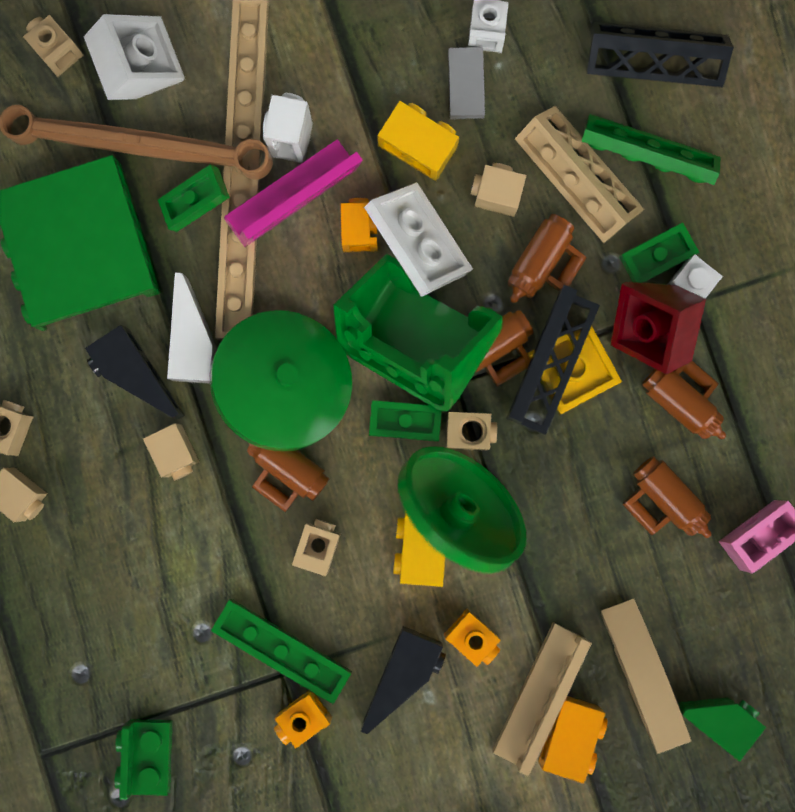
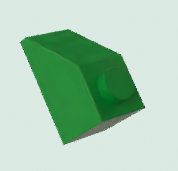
[678,697,766,762]

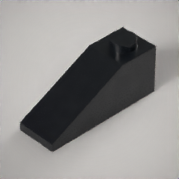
[85,325,185,419]
[361,626,446,734]

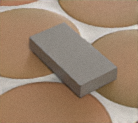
[448,47,485,119]

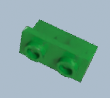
[114,719,173,800]

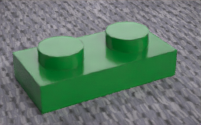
[157,164,230,232]
[619,222,700,283]
[369,400,442,442]

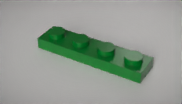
[581,114,721,185]
[211,599,352,704]

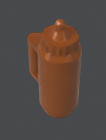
[508,214,587,303]
[475,310,534,387]
[642,361,726,439]
[247,443,330,513]
[622,456,711,538]

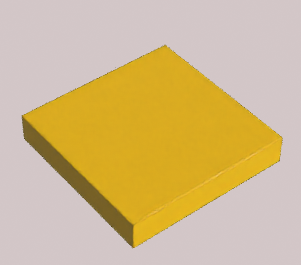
[527,326,622,415]

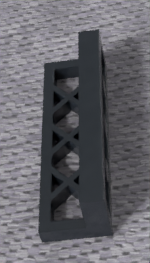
[586,21,734,87]
[506,285,600,435]

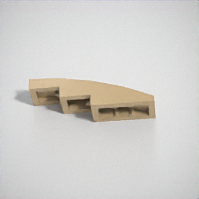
[601,599,691,754]

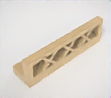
[515,106,645,243]
[492,622,592,777]

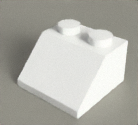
[84,14,185,100]

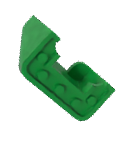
[333,254,503,411]

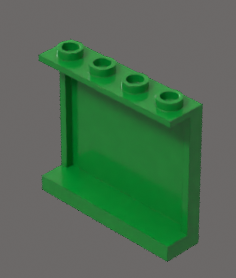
[0,155,161,331]

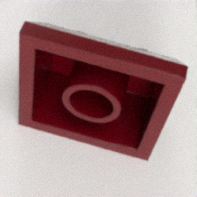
[610,282,706,375]

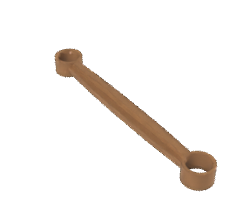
[0,105,273,180]

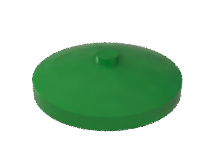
[210,310,352,451]
[398,446,527,573]

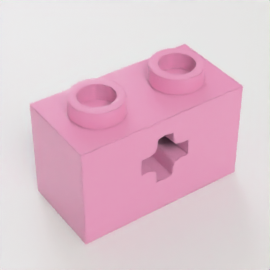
[718,500,795,574]

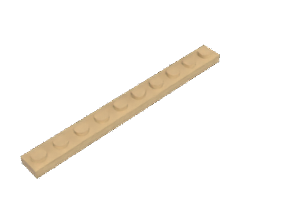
[215,0,269,340]

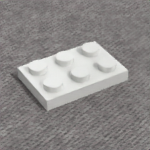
[364,183,473,297]

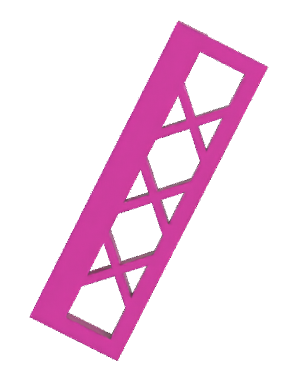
[224,139,363,247]

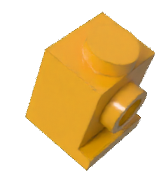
[341,198,378,252]
[444,608,501,667]
[274,690,332,749]

